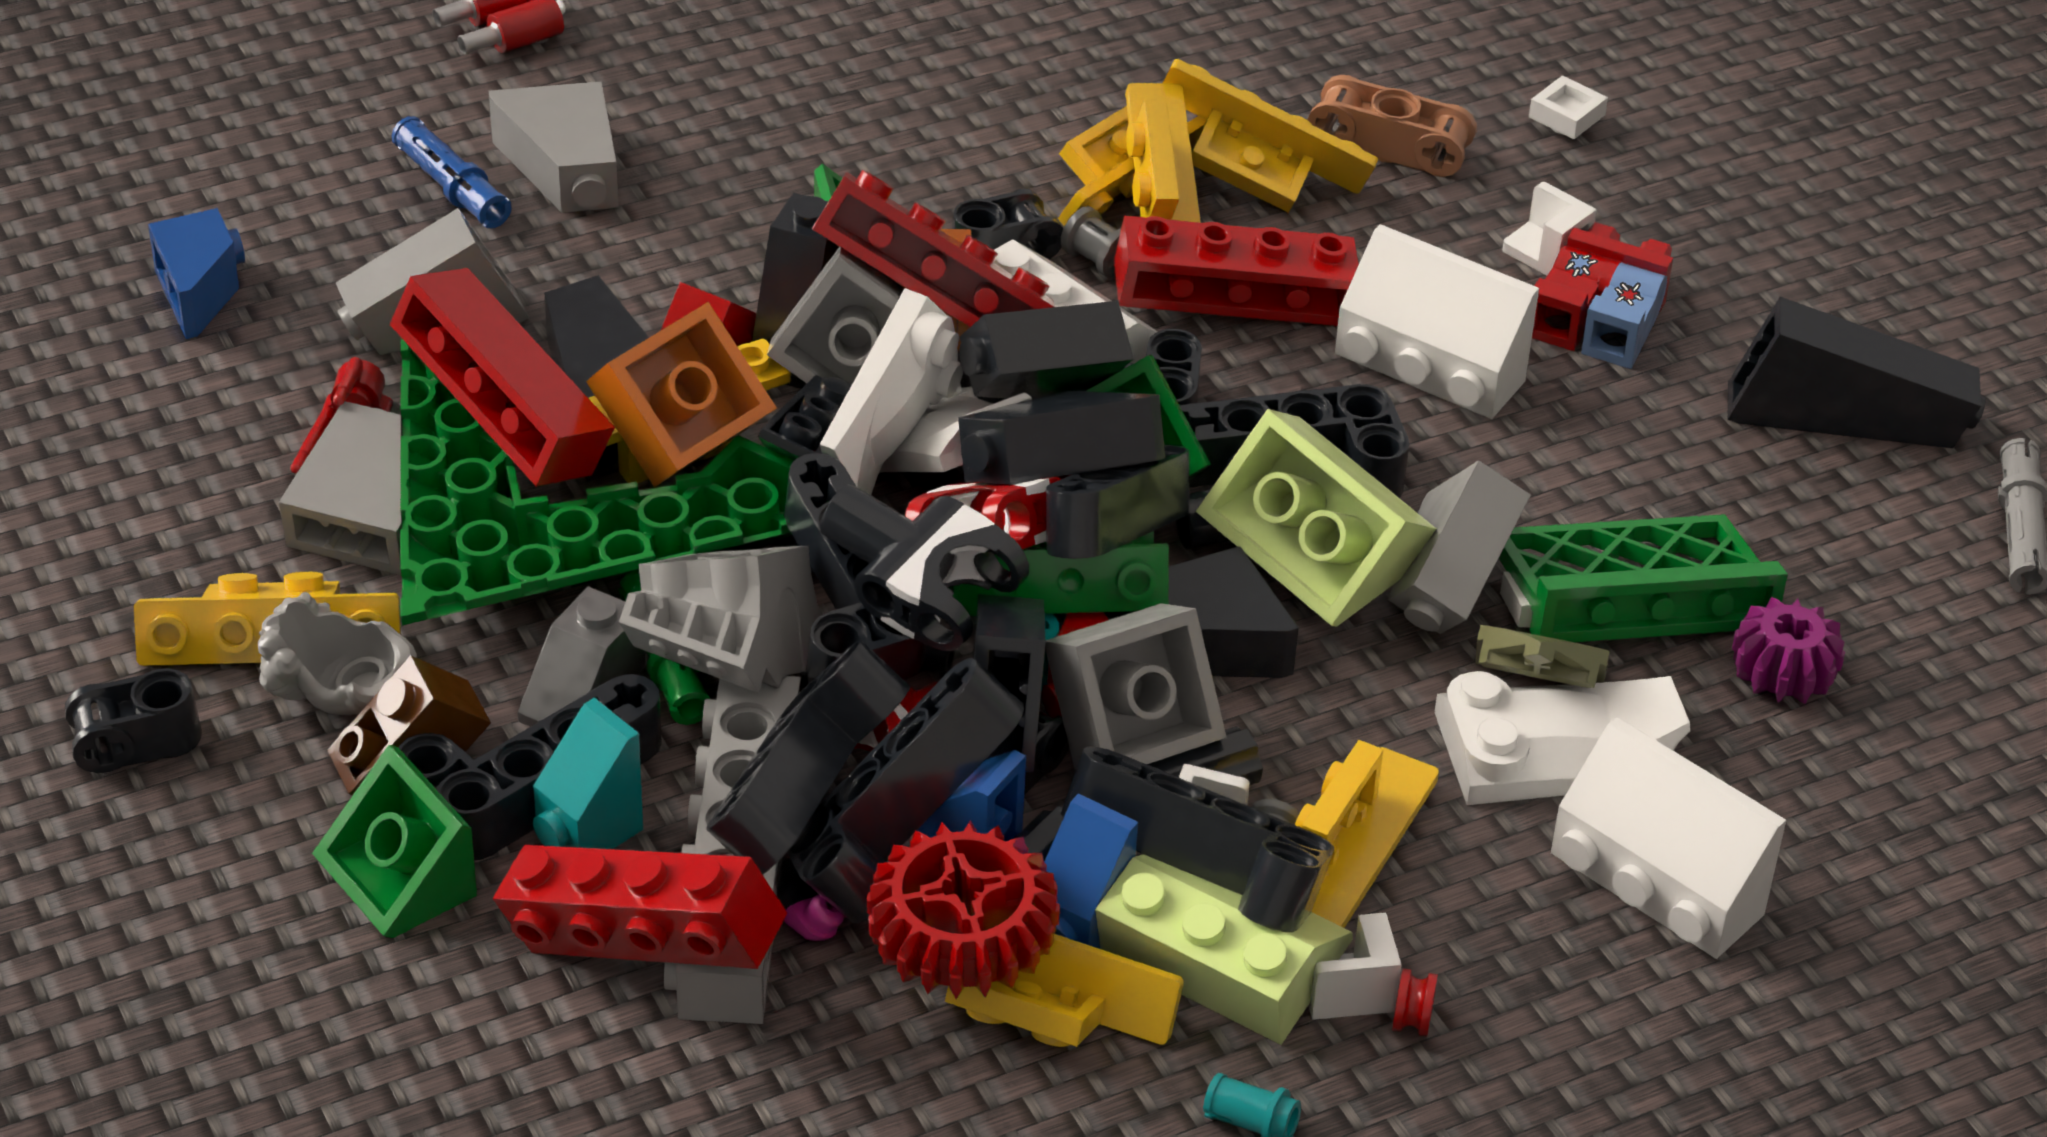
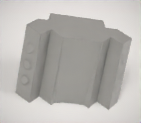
[619,546,823,693]

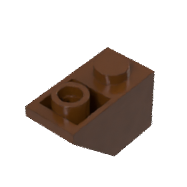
[327,655,491,795]

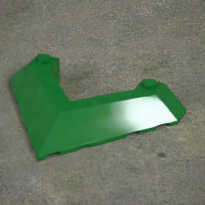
[400,338,795,626]

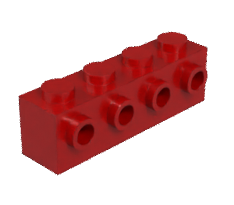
[812,170,1055,327]
[1114,215,1359,326]
[389,268,615,486]
[492,845,788,969]

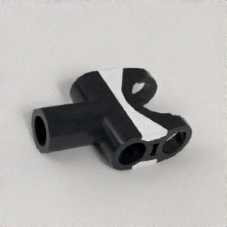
[819,484,1029,651]

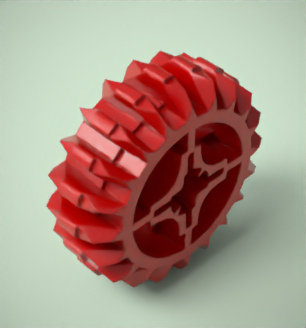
[867,820,1060,999]

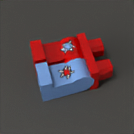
[1532,222,1673,369]

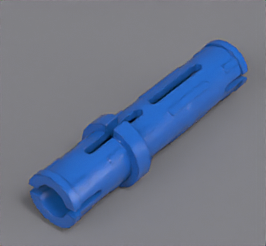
[391,116,512,228]

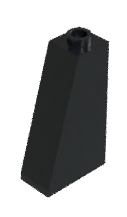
[544,275,649,482]
[1727,297,1986,448]

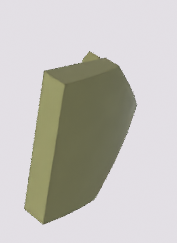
[1476,625,1610,688]

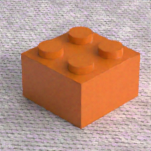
[586,302,777,487]

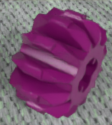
[1732,597,1845,704]

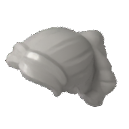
[257,592,416,715]

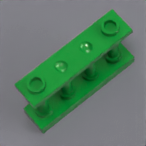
[938,531,1169,617]

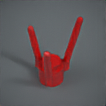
[290,357,393,474]

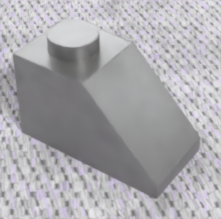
[518,587,646,727]

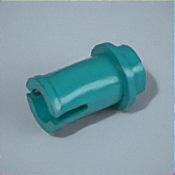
[1203,1073,1301,1137]

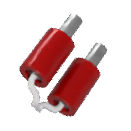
[432,0,566,54]

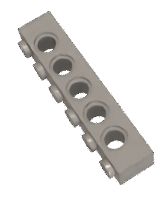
[664,676,801,1024]

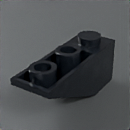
[758,375,852,460]

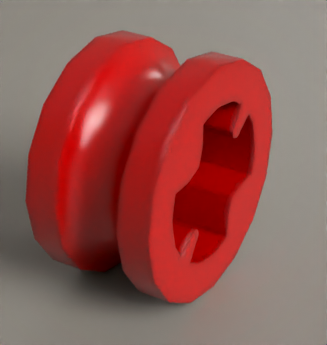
[1392,968,1438,1037]

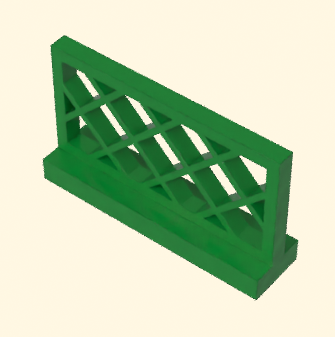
[1498,514,1788,642]

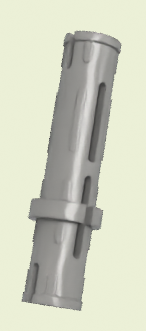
[1998,438,2047,595]

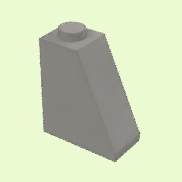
[488,81,619,213]
[336,208,529,355]
[279,401,402,575]
[1388,460,1531,634]

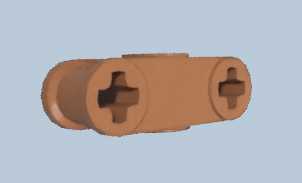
[1307,75,1477,177]

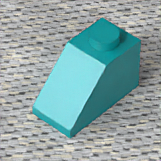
[533,698,644,849]

